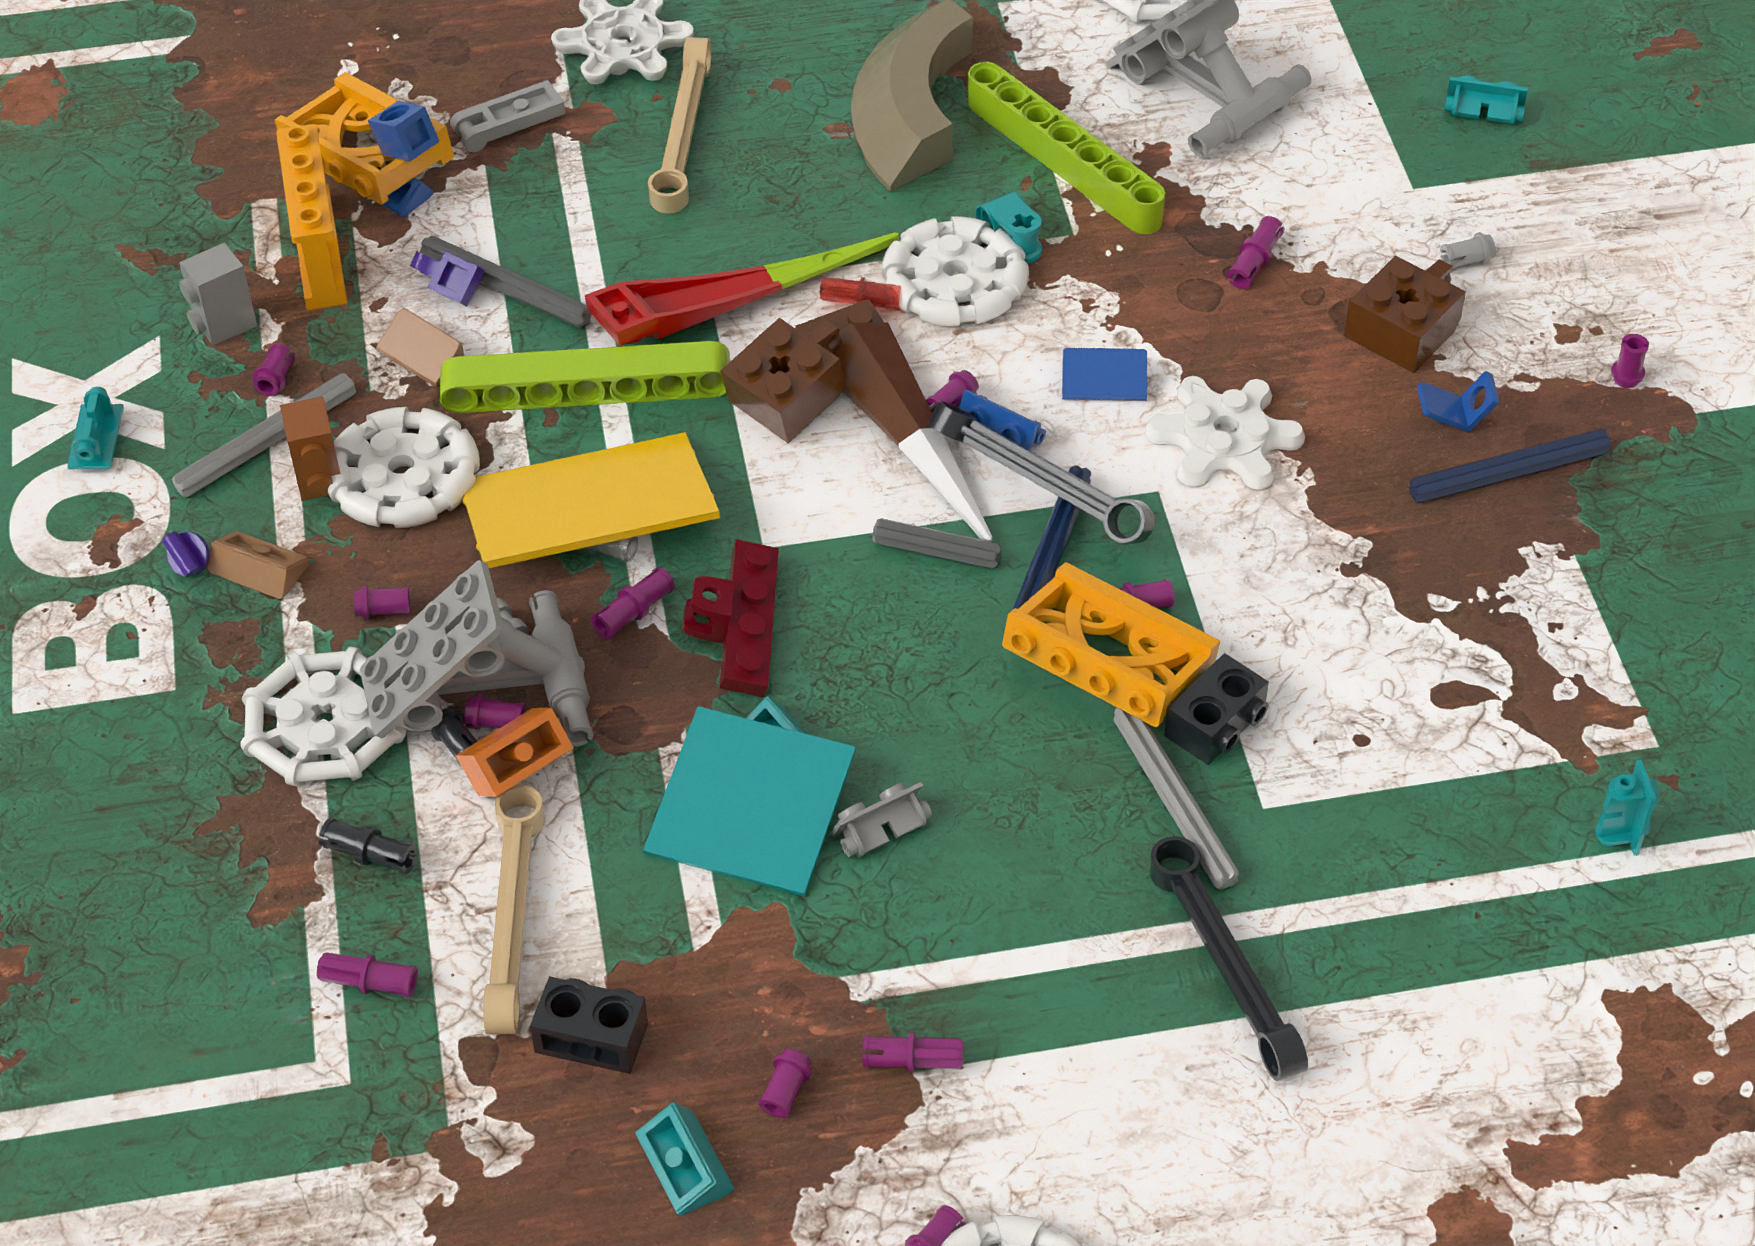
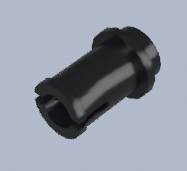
[431,708,478,766]

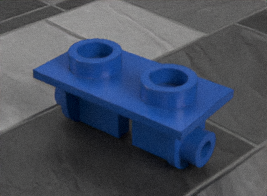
[959,389,1046,451]

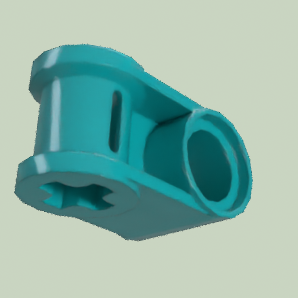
[975,191,1042,264]

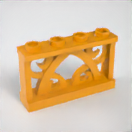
[275,72,454,205]
[276,124,348,310]
[1002,562,1220,727]

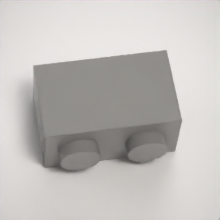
[179,242,257,346]

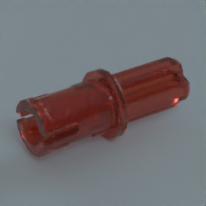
[819,277,901,311]

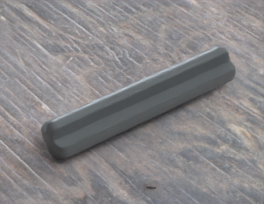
[872,518,1001,569]

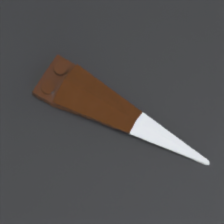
[795,299,992,542]

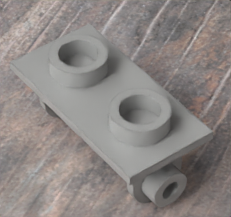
[830,782,932,857]

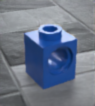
[368,101,440,162]

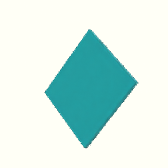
[643,706,856,896]

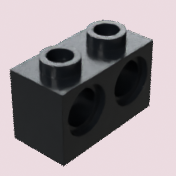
[1164,653,1269,765]
[530,976,648,1074]

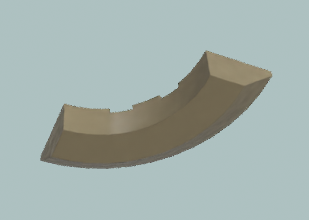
[851,0,973,192]

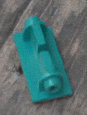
[1444,76,1528,125]
[67,386,124,470]
[1595,760,1659,856]

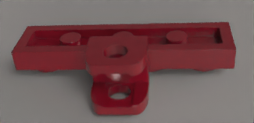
[682,539,779,698]

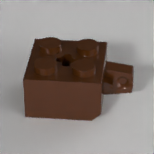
[1344,255,1466,373]
[720,317,845,443]

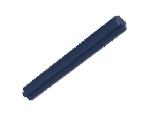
[1409,429,1611,503]
[1012,465,1091,610]

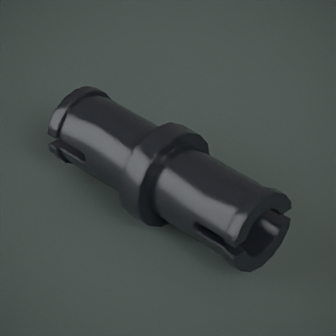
[319,818,418,874]

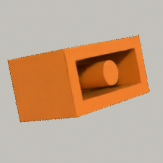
[455,707,574,797]

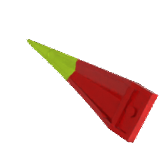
[584,233,900,346]

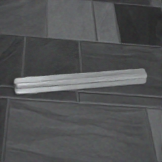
[172,373,356,497]
[1114,708,1239,890]

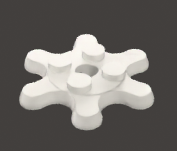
[551,0,694,84]
[1145,376,1305,490]

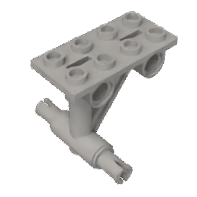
[1105,0,1312,157]
[360,560,594,746]

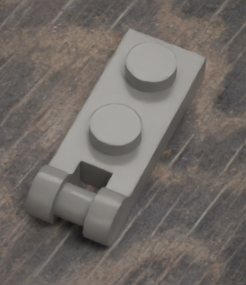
[450,80,565,152]

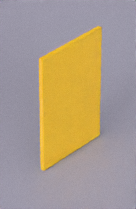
[462,432,720,568]

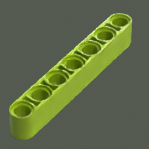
[968,62,1165,235]
[440,341,731,413]

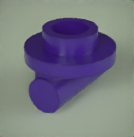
[161,531,210,578]

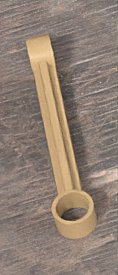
[648,37,712,214]
[483,785,545,1034]

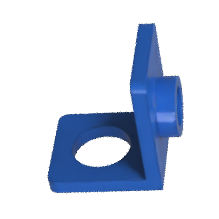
[1417,371,1499,433]

